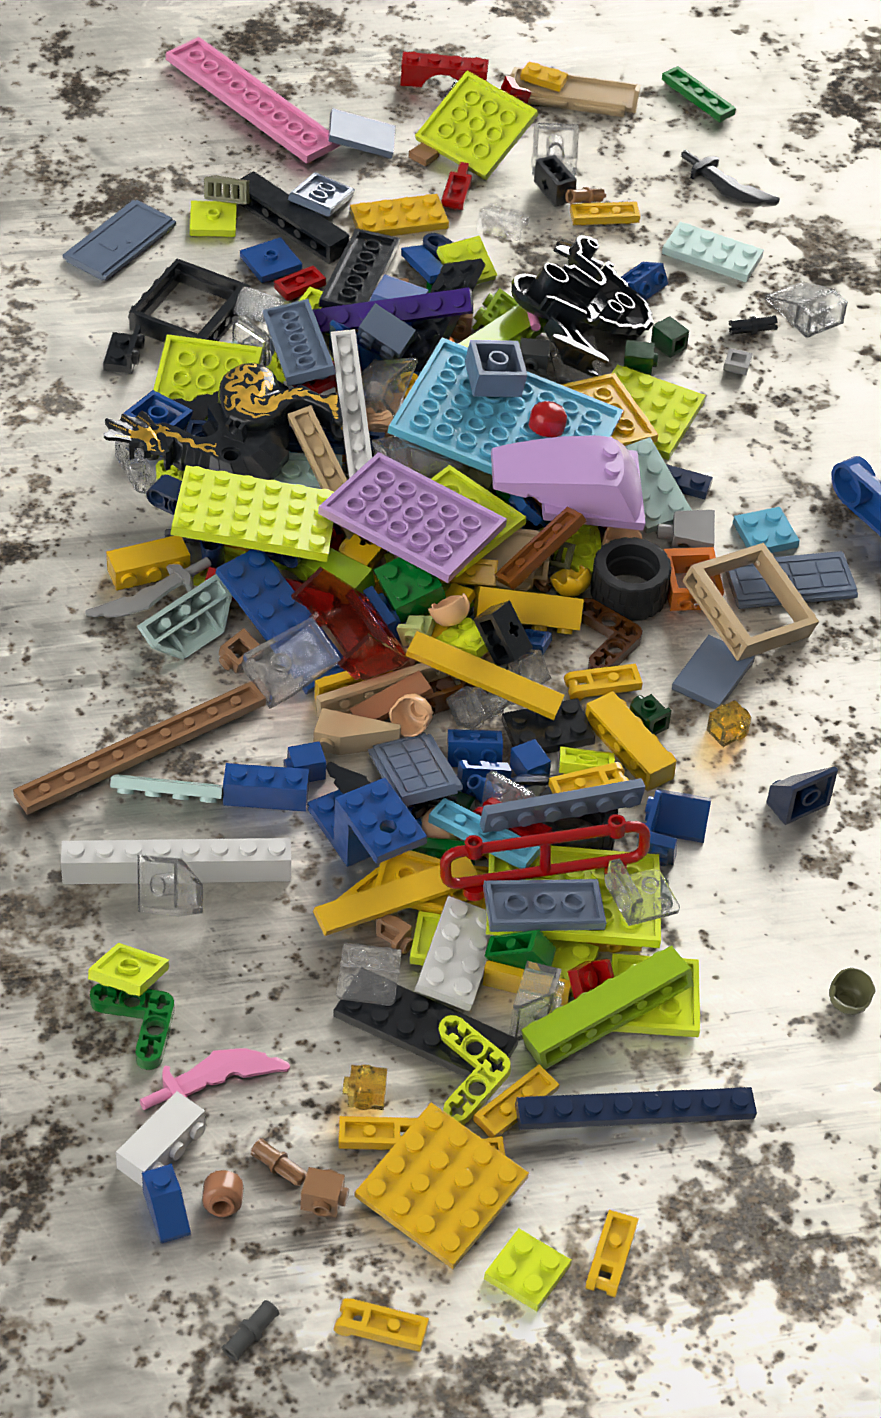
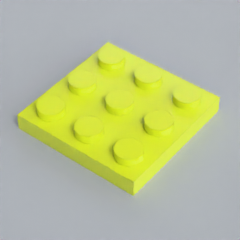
[611,953,700,1037]

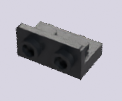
[103,325,145,374]

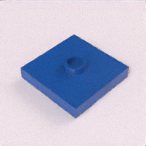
[240,237,303,283]

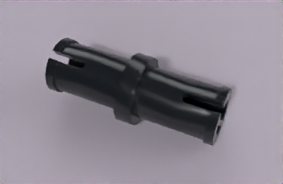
[729,315,778,335]

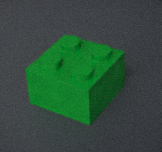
[374,557,446,624]

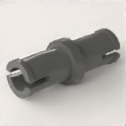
[222,1300,280,1361]

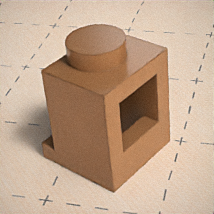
[218,628,262,673]

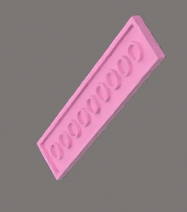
[166,37,340,163]

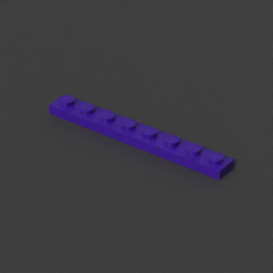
[313,288,473,334]

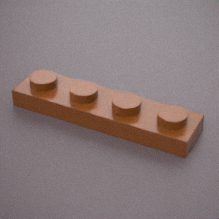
[494,506,587,590]

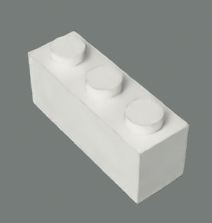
[116,1091,206,1186]

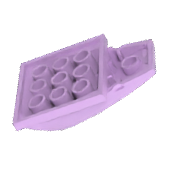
[491,436,646,531]

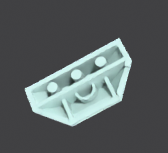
[137,574,232,660]

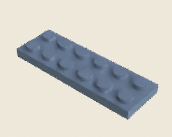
[262,299,336,386]

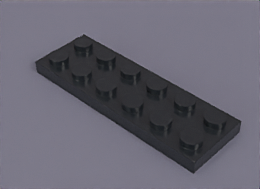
[319,228,400,308]
[392,258,486,372]
[333,968,518,1086]

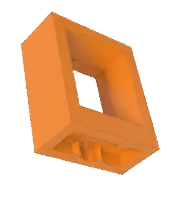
[663,547,724,611]

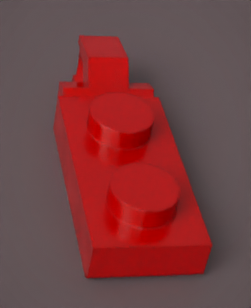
[441,162,472,210]

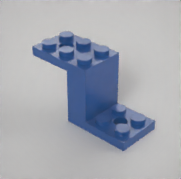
[307,778,427,867]

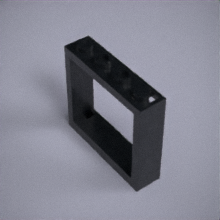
[128,258,251,343]

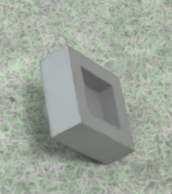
[723,348,753,375]

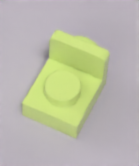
[396,615,436,646]

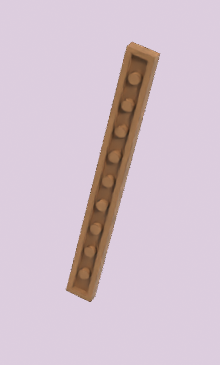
[13,681,266,815]

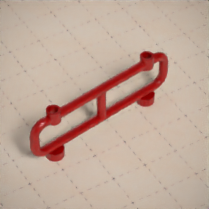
[440,814,650,901]

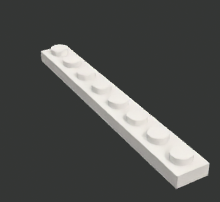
[331,329,372,478]

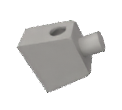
[657,510,715,549]

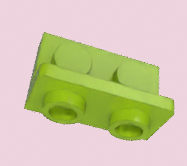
[472,288,518,330]

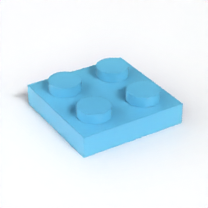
[733,507,800,553]

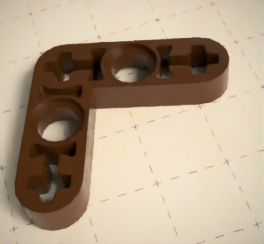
[581,598,642,669]

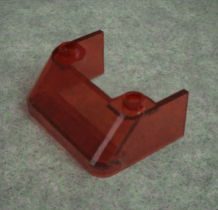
[291,567,410,681]

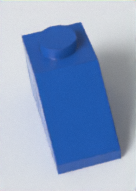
[142,1164,191,1244]

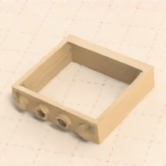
[682,543,819,661]

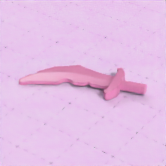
[139,1048,290,1110]

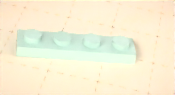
[110,774,223,803]

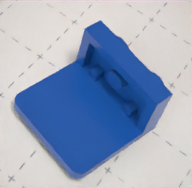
[637,790,677,866]

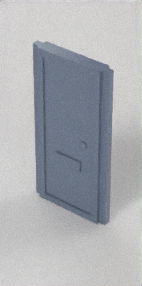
[63,200,176,281]
[725,551,858,609]
[368,733,463,806]

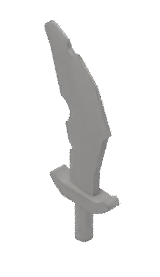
[85,557,212,618]

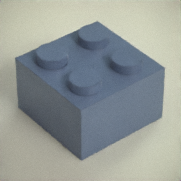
[357,303,416,364]
[465,340,528,397]

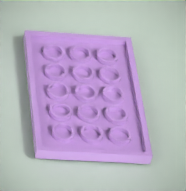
[318,452,507,583]

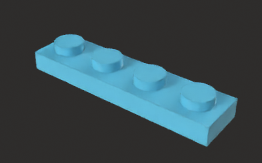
[428,798,540,869]

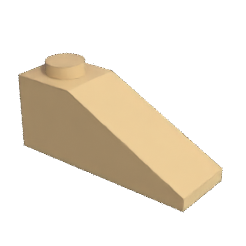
[313,708,401,755]

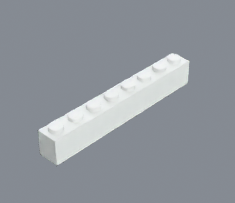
[61,838,291,884]

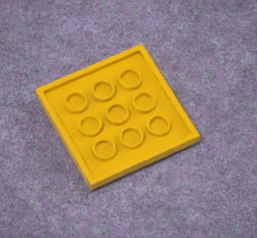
[355,1102,529,1269]

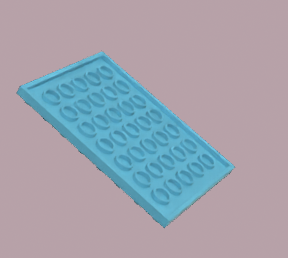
[387,338,623,475]

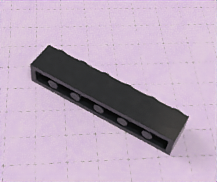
[238,171,350,265]

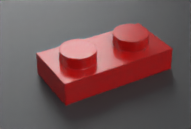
[274,265,326,301]

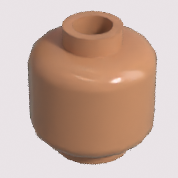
[202,1170,244,1217]

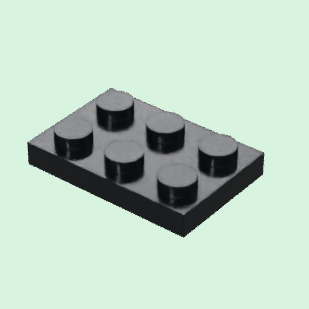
[501,698,596,754]

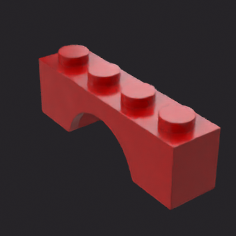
[400,51,489,88]

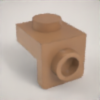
[376,914,413,961]

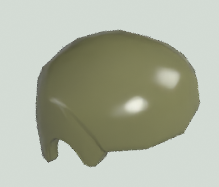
[828,967,876,1015]

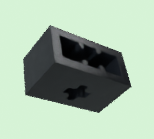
[534,154,577,207]
[473,601,533,666]

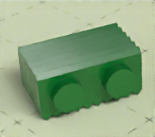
[484,929,556,972]

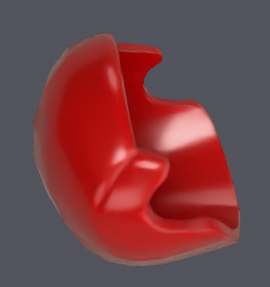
[529,401,567,438]

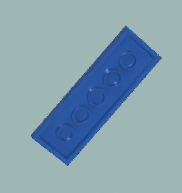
[215,549,351,695]

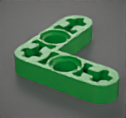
[90,983,175,1070]

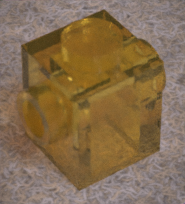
[707,700,752,747]
[343,1065,388,1110]

